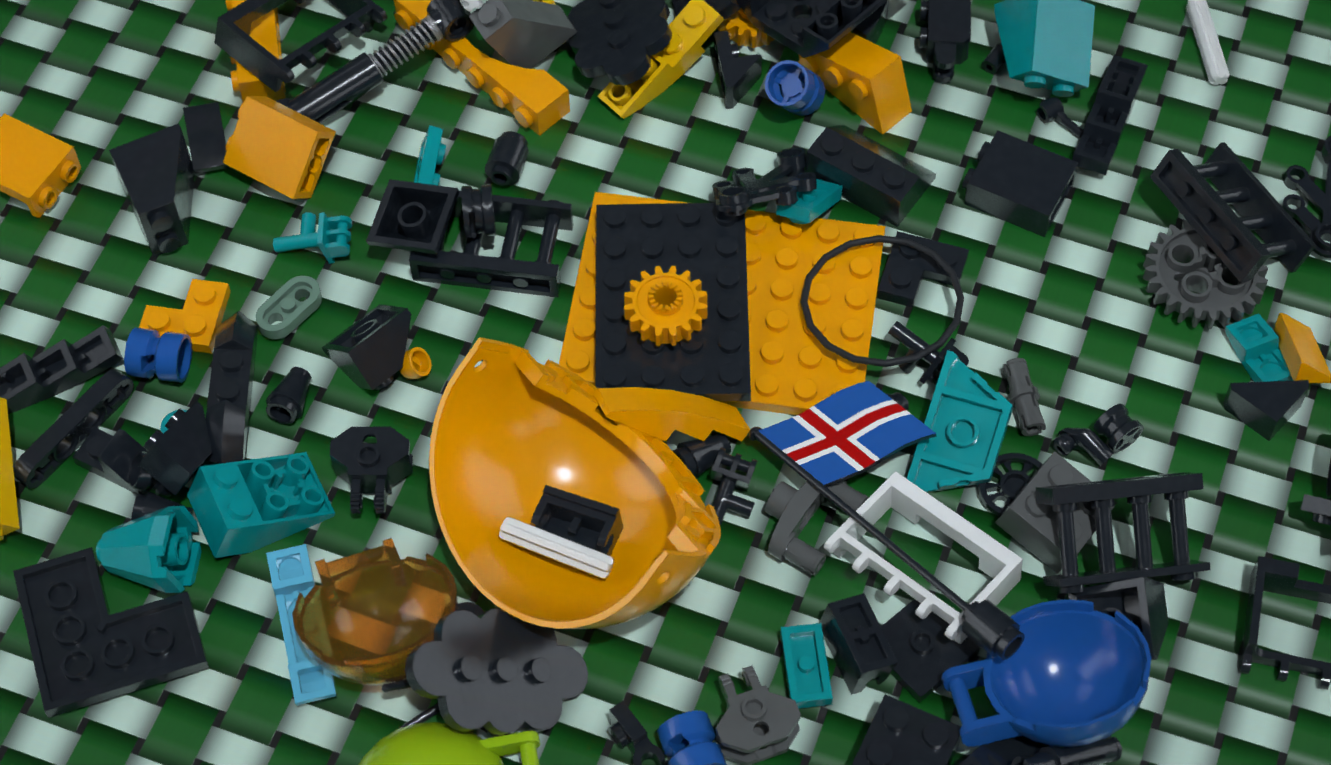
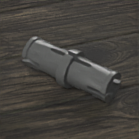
[1002,358,1046,436]

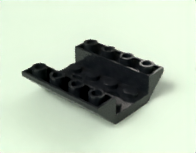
[736,0,888,58]

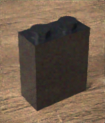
[962,130,1078,237]

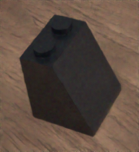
[109,123,195,257]

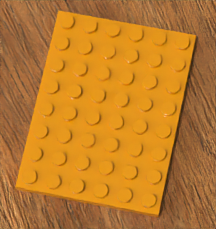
[559,192,885,415]

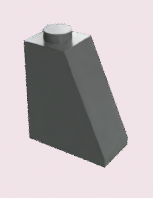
[469,0,577,69]

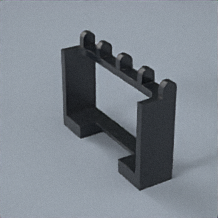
[214,0,387,92]
[1240,556,1331,690]

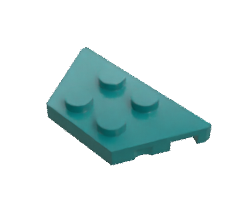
[907,350,1013,493]

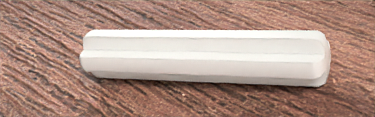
[1186,0,1230,86]
[499,517,614,579]

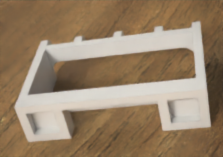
[824,471,1023,644]

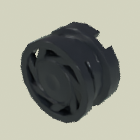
[461,184,496,238]

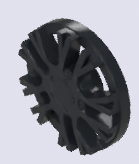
[978,453,1042,519]

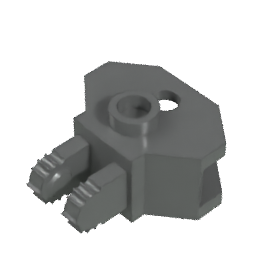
[716,665,801,765]

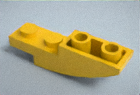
[598,0,724,119]

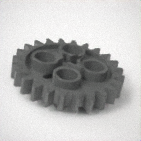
[1143,220,1268,329]

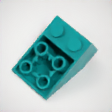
[187,452,335,558]

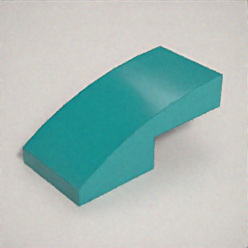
[1225,313,1293,382]

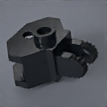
[330,426,413,514]

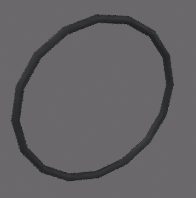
[800,235,964,367]

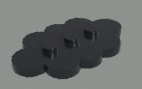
[568,0,672,85]
[405,608,588,736]

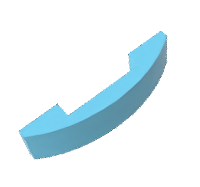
[266,544,337,706]

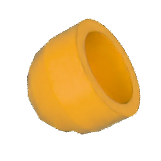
[399,347,432,380]

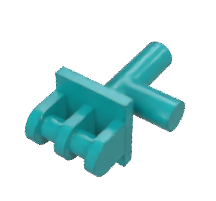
[273,212,352,264]

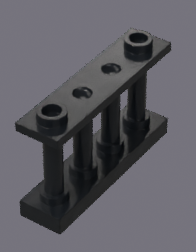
[1150,142,1317,283]
[409,191,574,298]
[1036,472,1210,594]

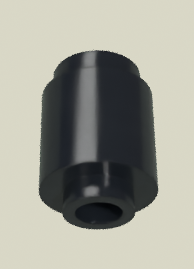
[485,131,529,186]

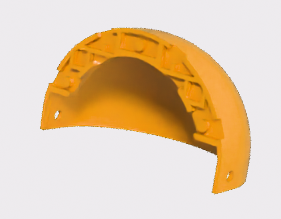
[429,337,721,629]

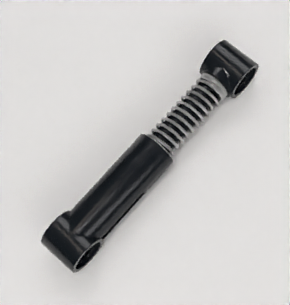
[277,0,475,123]

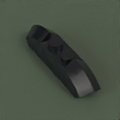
[205,311,258,464]

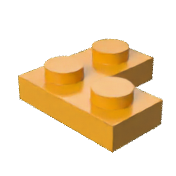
[139,279,231,354]

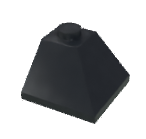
[366,179,460,254]
[322,304,412,390]
[1069,577,1169,661]

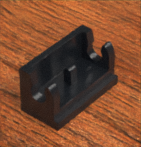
[531,485,624,556]
[819,593,899,695]

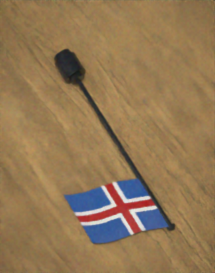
[749,381,1025,660]

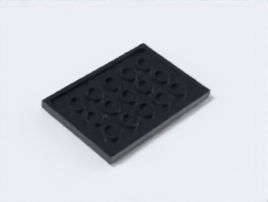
[595,203,751,402]

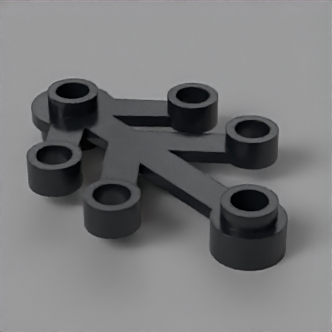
[1281,136,1331,258]
[712,148,817,216]

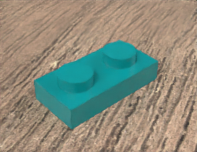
[413,125,446,186]
[776,179,843,224]
[780,623,833,708]

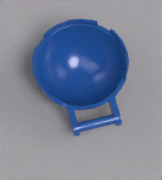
[941,599,1151,747]

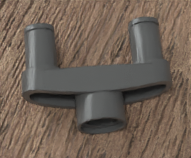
[765,481,868,576]

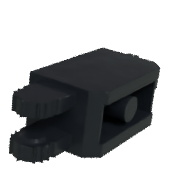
[919,0,971,84]

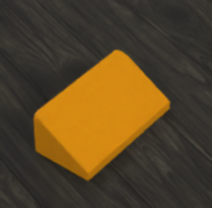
[1274,313,1331,383]

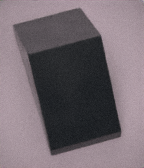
[1223,380,1309,441]

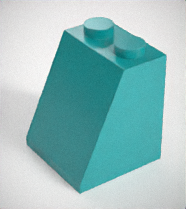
[994,0,1095,97]

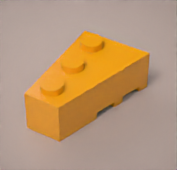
[799,32,912,135]

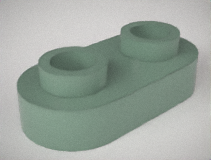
[256,275,322,339]

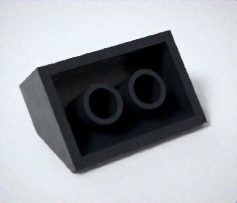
[805,125,936,227]

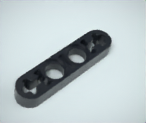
[13,369,134,489]

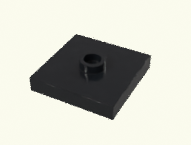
[881,599,980,703]

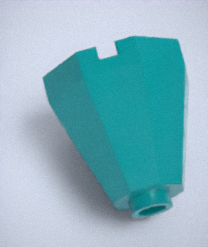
[96,506,201,593]

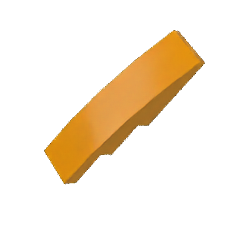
[593,387,750,442]

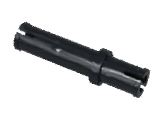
[1012,735,1122,765]

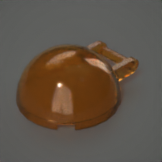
[293,538,458,686]

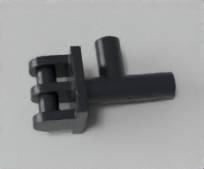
[888,321,969,385]
[710,447,758,527]

